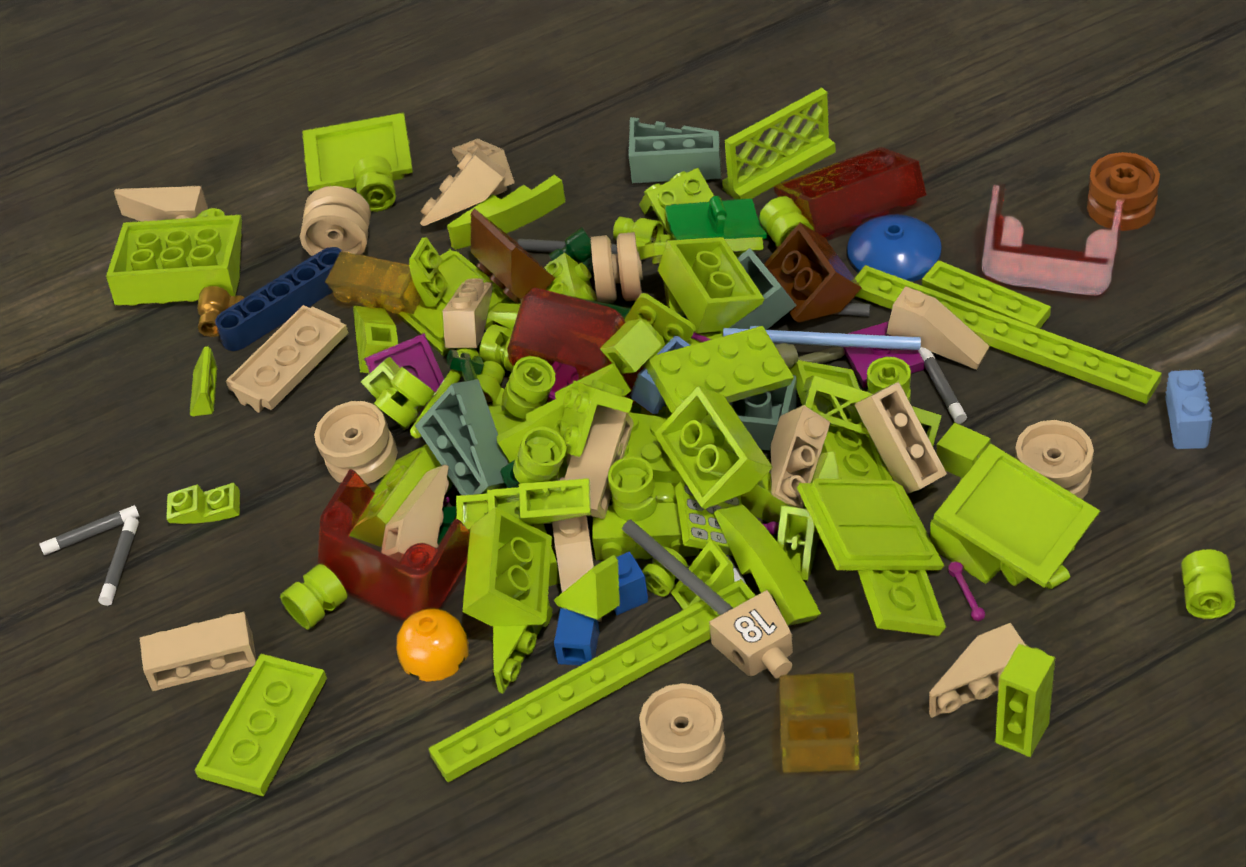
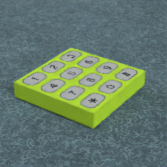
[675,481,742,556]

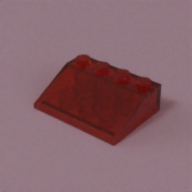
[774,147,927,237]

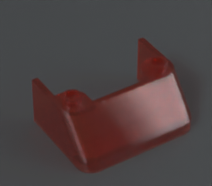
[982,183,1126,296]
[507,288,643,407]
[317,469,470,621]

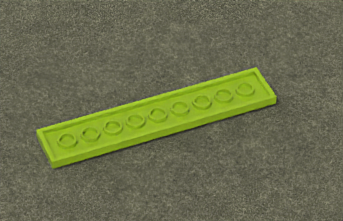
[790,360,946,636]

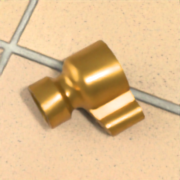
[198,286,245,337]

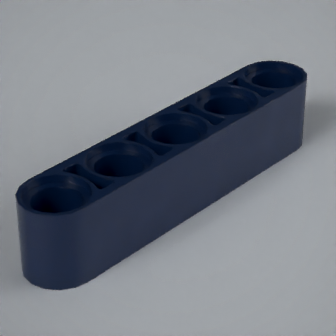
[215,247,350,351]

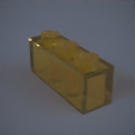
[325,251,421,314]

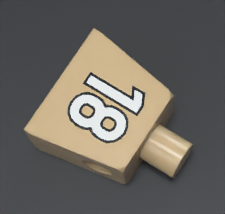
[709,590,793,678]

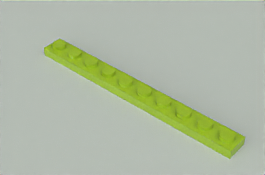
[855,265,1162,404]
[428,579,755,783]

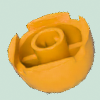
[397,608,469,682]

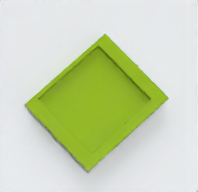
[302,113,413,191]
[377,249,516,356]
[933,443,1100,588]
[797,478,944,570]

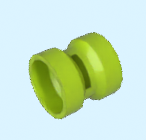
[642,547,688,597]

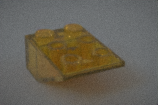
[780,673,859,773]

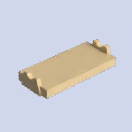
[226,305,348,413]

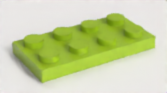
[644,326,794,413]
[195,654,327,796]

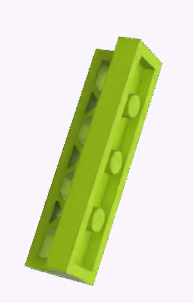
[803,375,942,446]

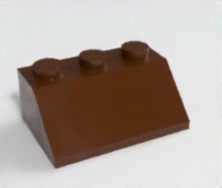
[471,208,555,305]
[764,222,862,322]

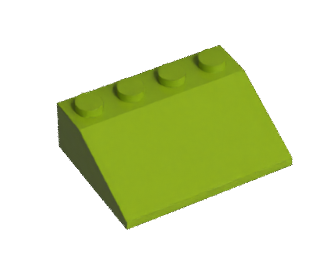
[106,215,242,306]

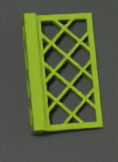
[722,88,836,200]

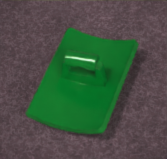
[665,196,767,240]

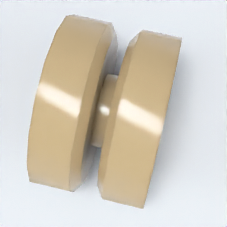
[300,186,371,263]
[591,232,643,304]
[314,401,398,486]
[1015,420,1094,499]
[639,683,726,782]

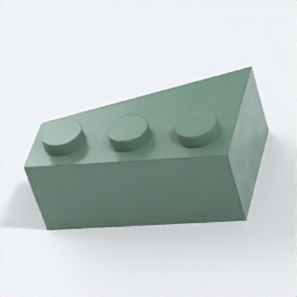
[629,117,721,183]
[415,379,508,495]

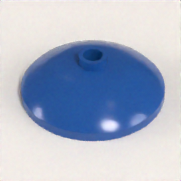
[847,215,941,282]

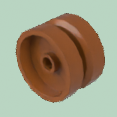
[1087,152,1160,231]

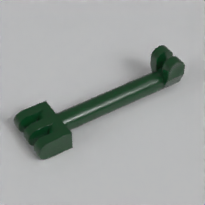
[447,350,484,381]

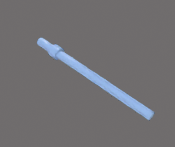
[723,326,921,350]

